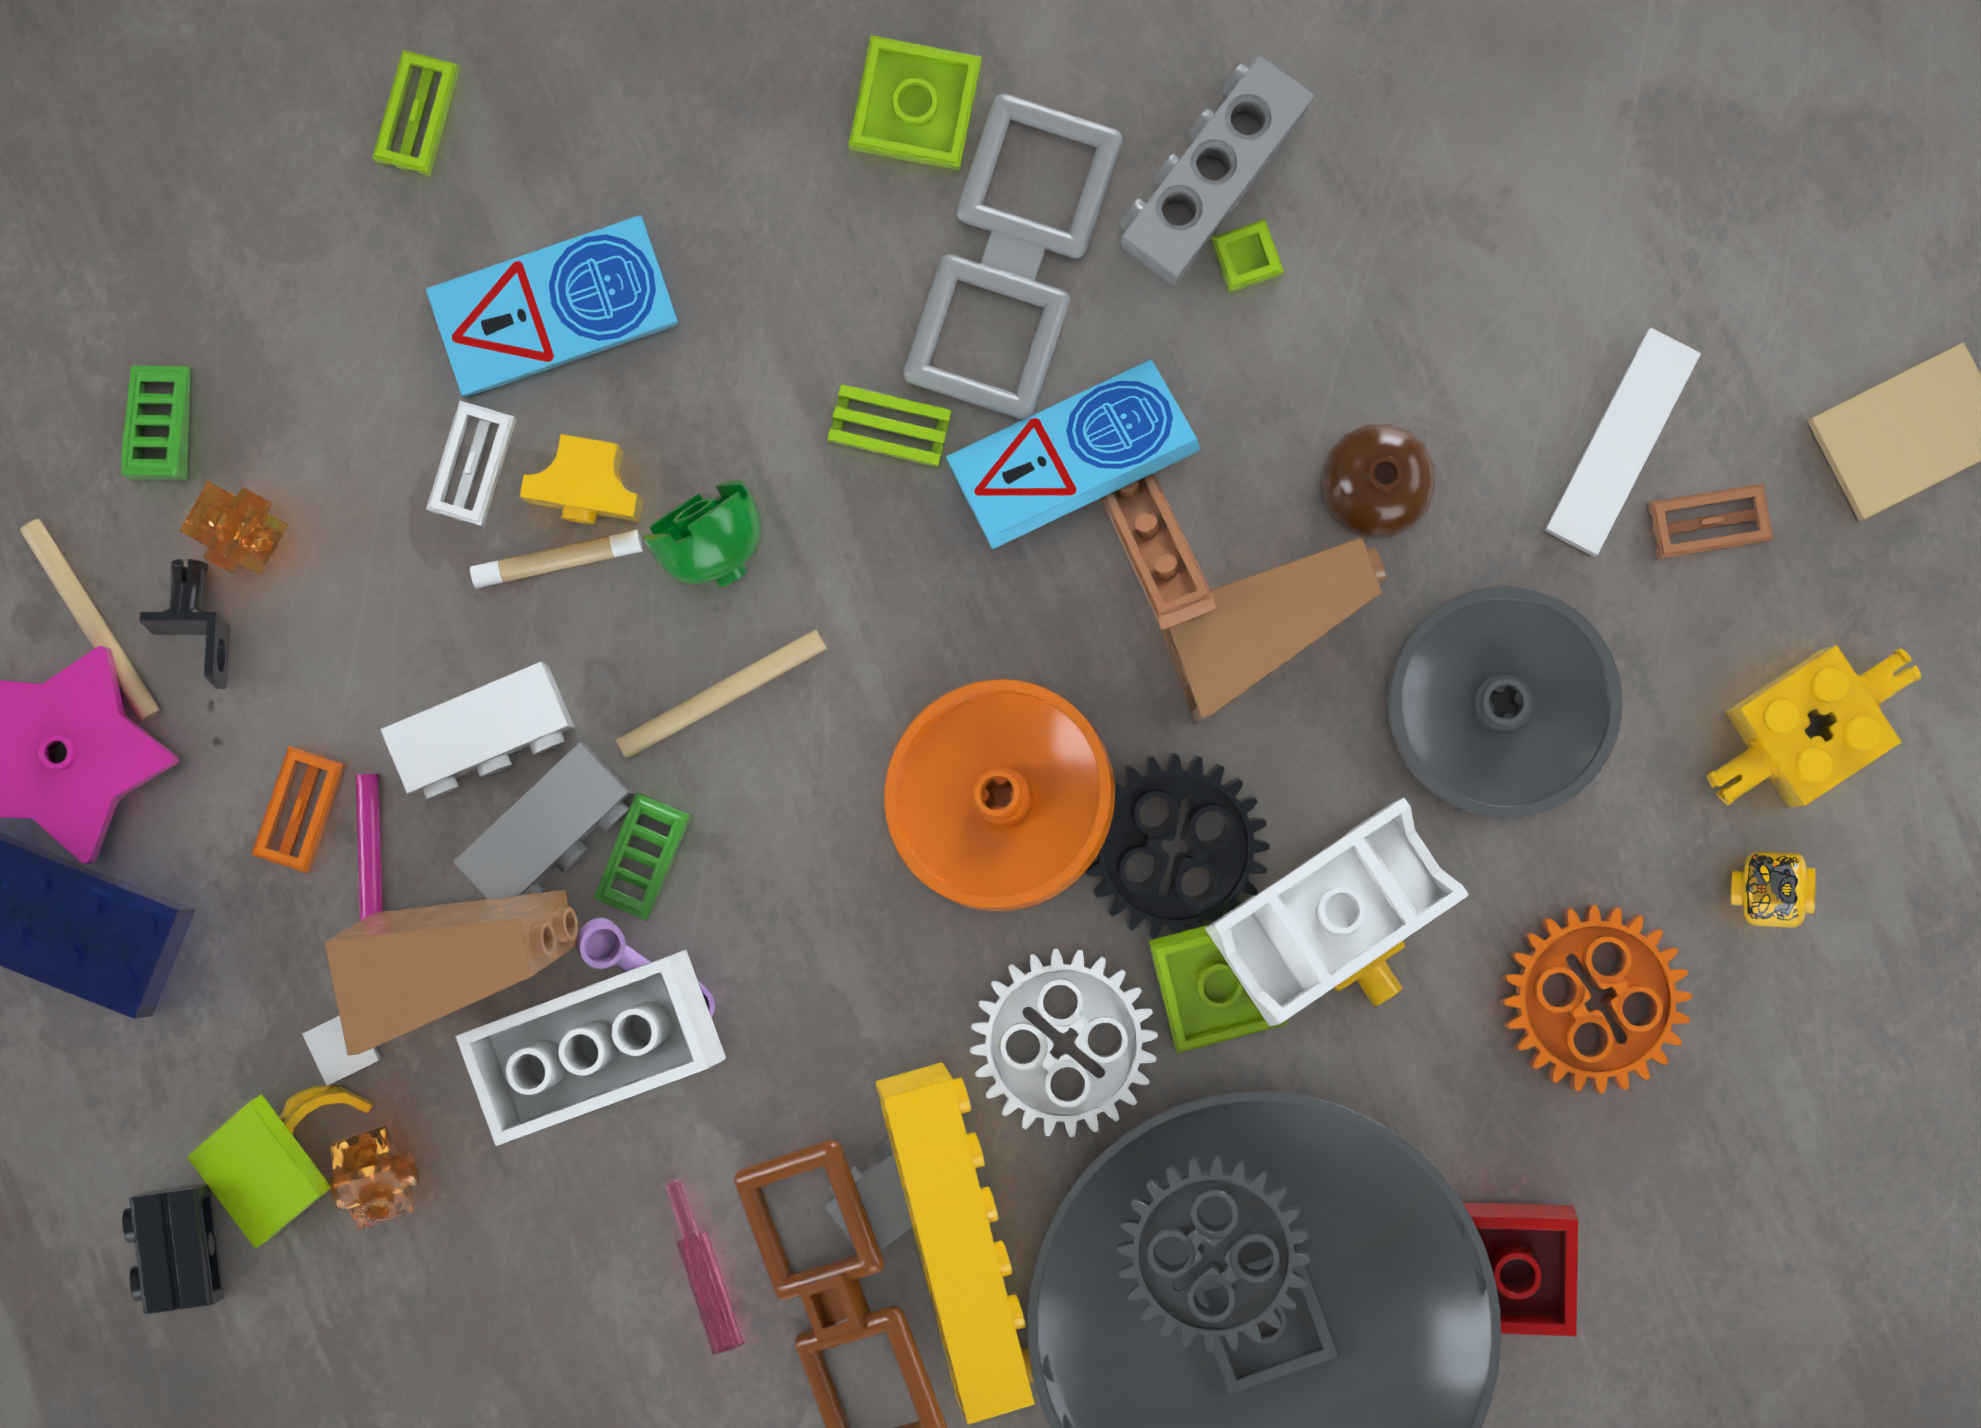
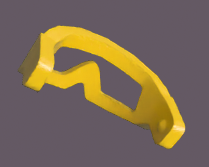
[279,1084,373,1135]

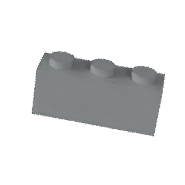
[453,742,633,899]

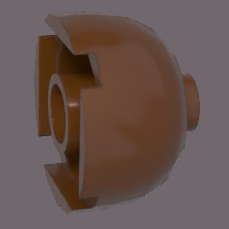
[1320,424,1436,539]

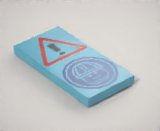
[426,215,680,398]
[946,359,1201,549]

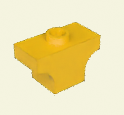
[520,434,643,525]

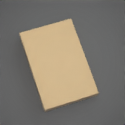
[1807,342,1981,522]

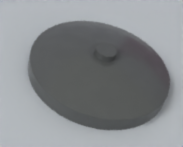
[1388,586,1622,818]

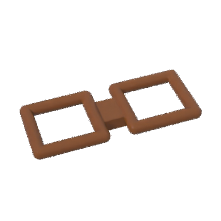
[734,1140,947,1428]

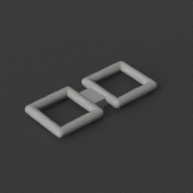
[903,94,1122,419]

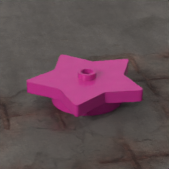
[0,646,179,864]

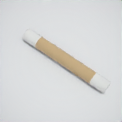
[470,529,643,589]

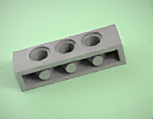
[1119,55,1315,287]

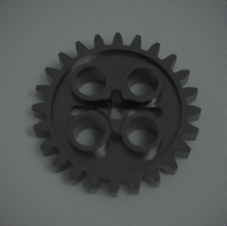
[1085,753,1270,939]

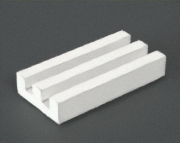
[426,401,517,528]

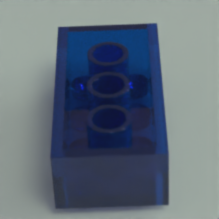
[0,832,196,1019]

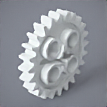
[970,948,1158,1137]

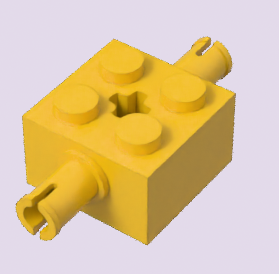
[1707,645,1921,808]

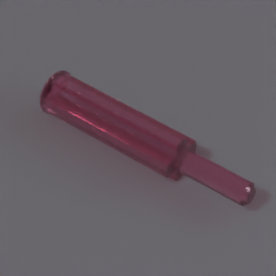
[666,1180,745,1355]

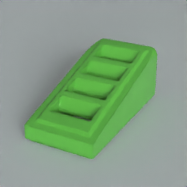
[121,365,191,481]
[594,792,693,921]

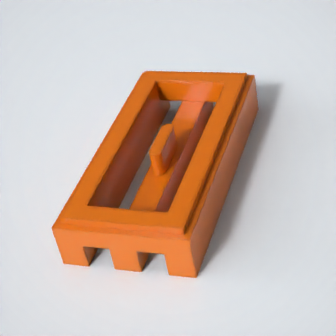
[251,746,347,873]

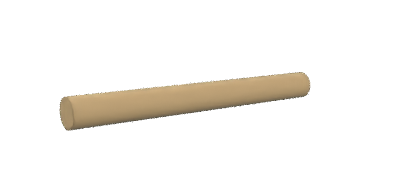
[20,519,161,723]
[616,629,827,759]

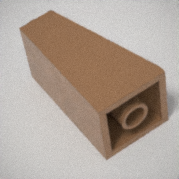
[1162,537,1386,724]
[324,890,578,1056]

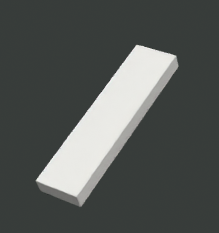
[1543,327,1701,557]

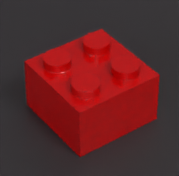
[1463,1202,1578,1337]

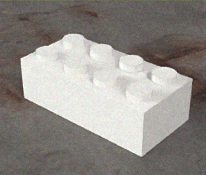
[455,950,726,1146]

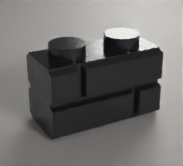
[122,1184,224,1314]

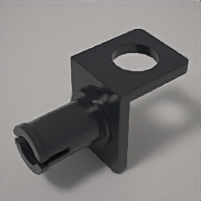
[139,559,230,689]

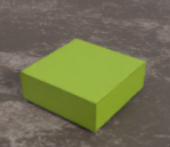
[1210,219,1284,294]

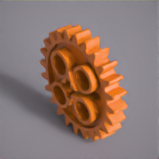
[1500,905,1692,1094]

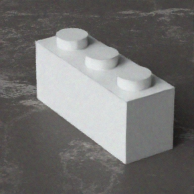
[380,662,575,800]

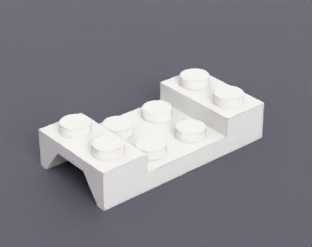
[1205,797,1469,1026]

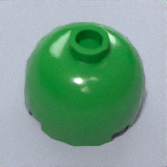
[643,479,762,587]

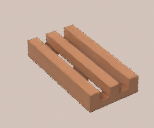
[1647,483,1774,560]

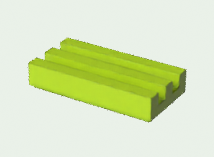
[372,50,460,177]
[827,384,952,468]

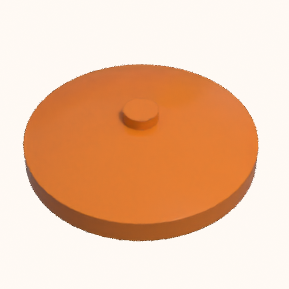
[884,679,1115,911]

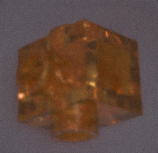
[179,481,288,574]
[330,1125,420,1229]

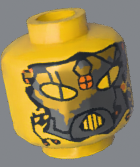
[1731,851,1816,928]

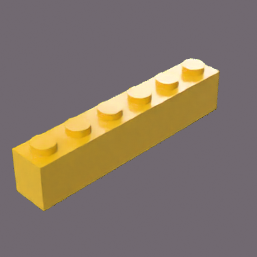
[875,1062,1035,1425]

